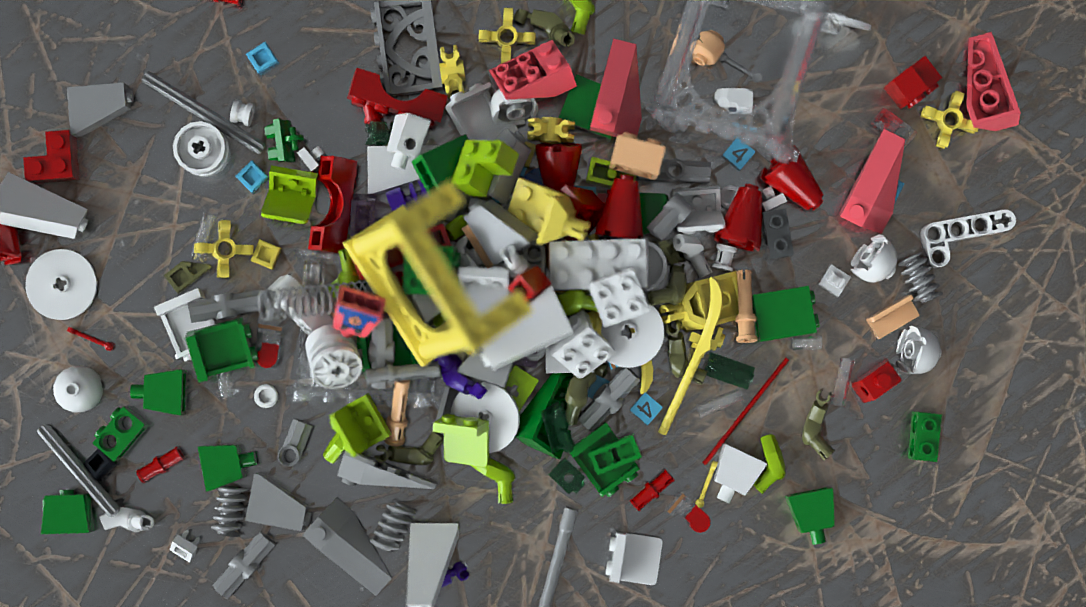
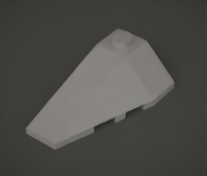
[337,451,438,489]
[302,497,392,596]

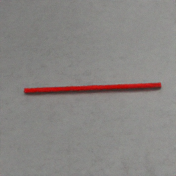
[702,357,789,465]

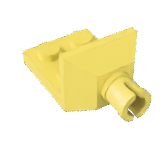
[508,177,590,244]
[659,271,739,333]

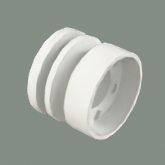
[305,324,362,389]

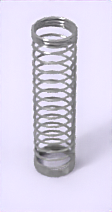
[258,280,375,321]

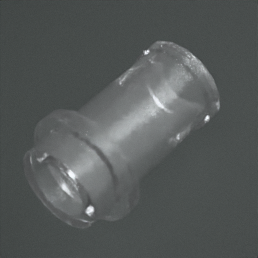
[792,333,822,352]
[216,371,235,399]

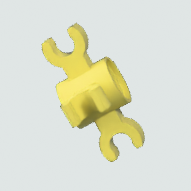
[478,8,536,64]
[439,45,466,99]
[920,91,978,149]
[527,117,575,144]
[194,220,254,278]

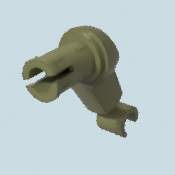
[513,9,575,47]
[647,264,687,306]
[665,321,708,385]
[562,363,608,425]
[802,388,835,460]
[374,431,444,465]

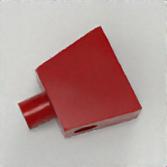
[850,358,902,403]

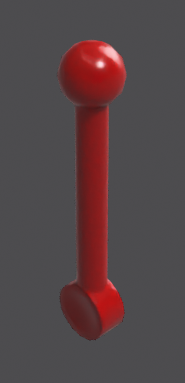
[67,327,114,351]

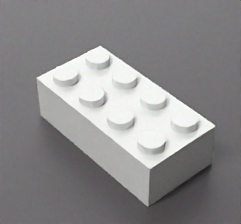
[549,239,649,291]

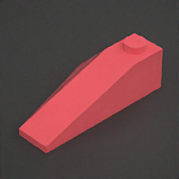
[966,32,1021,131]
[590,38,642,137]
[839,129,905,234]

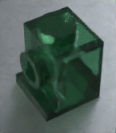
[548,457,586,494]

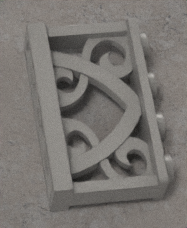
[371,0,444,97]

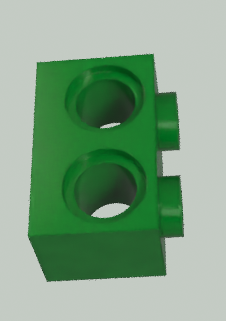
[92,406,150,462]
[908,411,942,462]
[588,433,643,475]

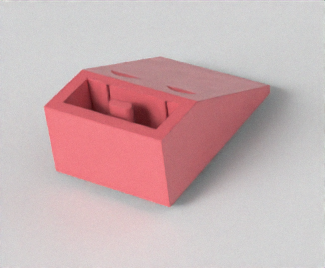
[489,40,577,100]

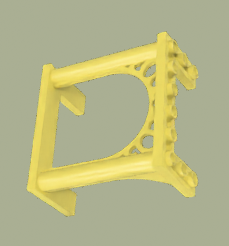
[343,180,533,367]

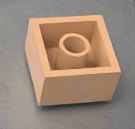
[609,133,665,180]

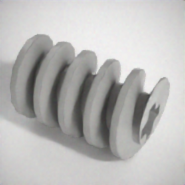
[897,251,943,304]
[211,486,249,537]
[370,499,416,553]

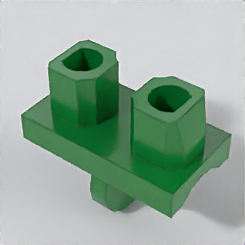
[264,118,304,163]

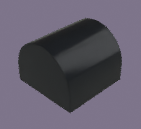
[83,449,118,481]

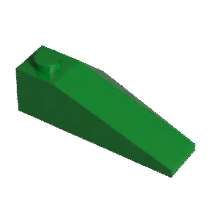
[515,373,575,460]

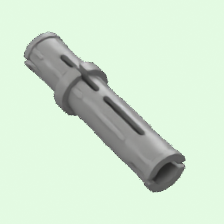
[365,361,440,385]

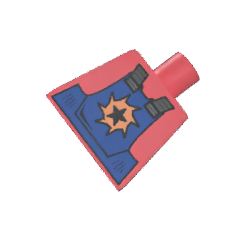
[333,285,386,338]

